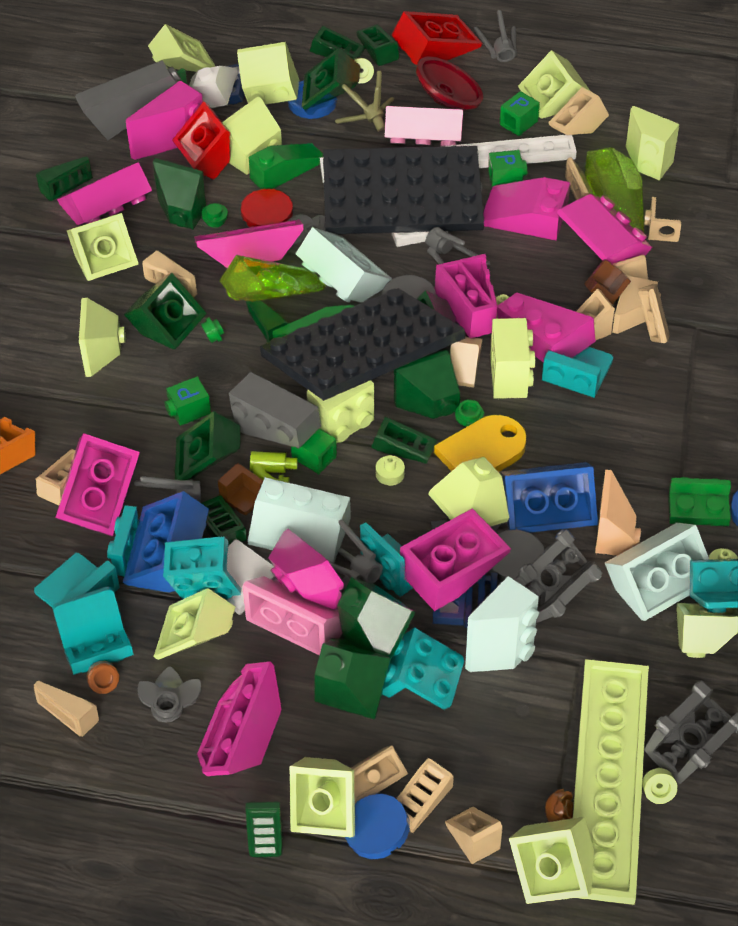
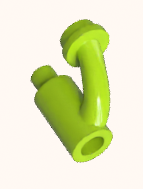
[250,451,298,483]

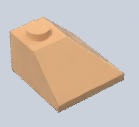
[595,470,641,556]

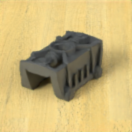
[515,529,602,623]
[644,680,738,784]

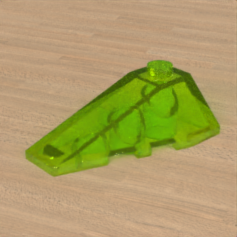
[585,147,644,233]
[220,255,326,301]

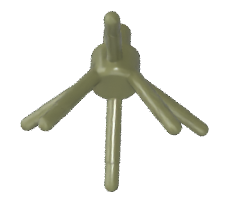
[335,70,394,132]

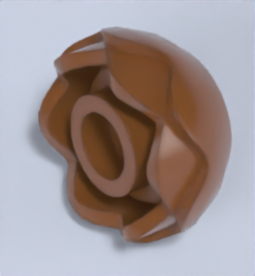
[545,789,574,822]

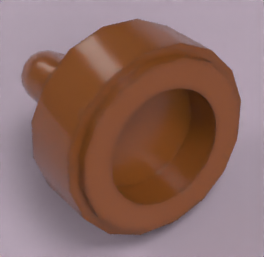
[86,661,119,694]

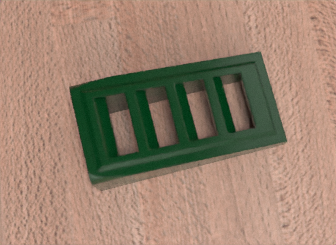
[356,24,399,66]
[310,26,365,60]
[36,156,93,201]
[245,292,288,342]
[371,416,437,464]
[201,495,247,546]
[245,801,283,857]

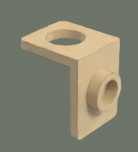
[644,197,681,242]

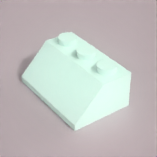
[296,227,392,303]
[248,477,351,563]
[605,523,709,621]
[465,576,539,672]

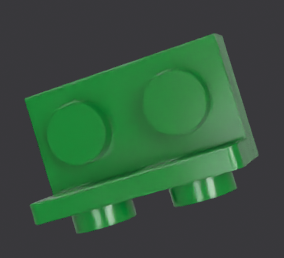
[668,477,731,526]

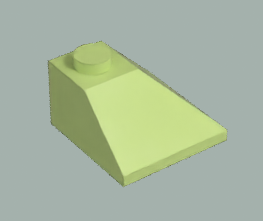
[148,24,216,72]
[67,213,138,281]
[79,298,126,377]
[428,457,509,527]
[154,588,235,660]
[677,603,738,658]
[290,757,355,837]

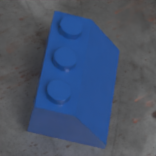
[500,462,598,533]
[123,491,209,593]

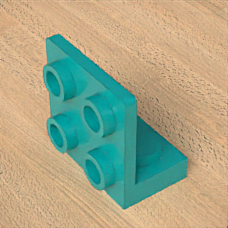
[360,522,413,597]
[163,536,241,600]
[34,553,120,608]
[690,559,738,613]

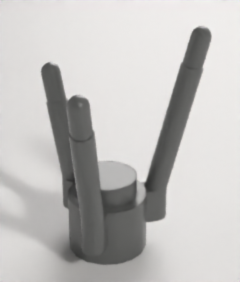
[474,10,517,62]
[425,227,491,266]
[134,476,201,503]
[329,520,383,584]

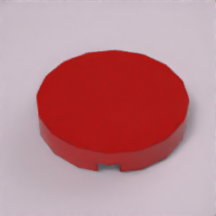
[241,189,293,227]

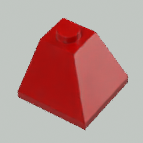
[172,101,230,180]

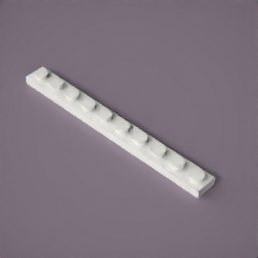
[320,135,577,183]

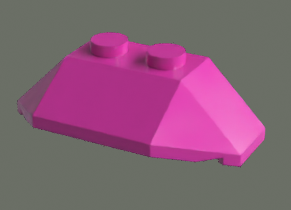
[194,219,304,271]
[268,529,344,610]
[197,662,282,776]

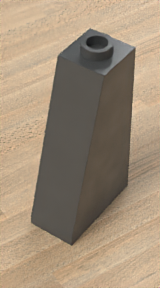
[75,60,181,141]

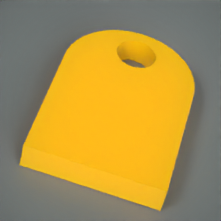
[434,415,526,472]

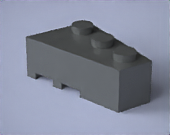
[229,372,321,448]

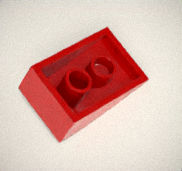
[392,11,482,65]

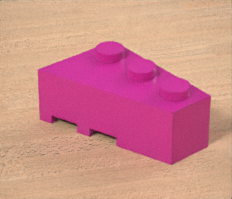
[435,254,497,338]
[497,293,596,363]

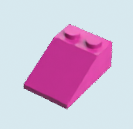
[126,81,203,160]
[483,177,570,241]
[55,433,140,536]
[399,508,511,611]

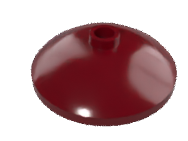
[416,57,483,110]

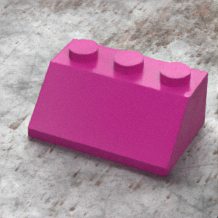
[57,162,152,225]
[557,194,652,264]

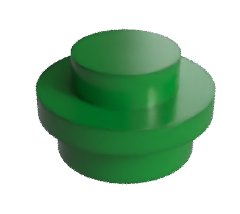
[202,203,228,227]
[201,317,224,344]
[455,400,484,426]

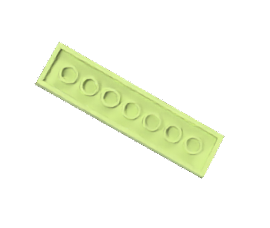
[572,659,649,905]

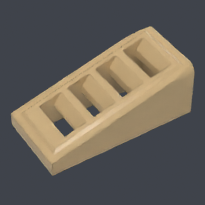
[142,250,197,297]
[36,449,75,505]
[34,681,99,737]
[397,758,453,833]

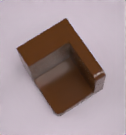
[584,259,631,305]
[218,463,263,515]

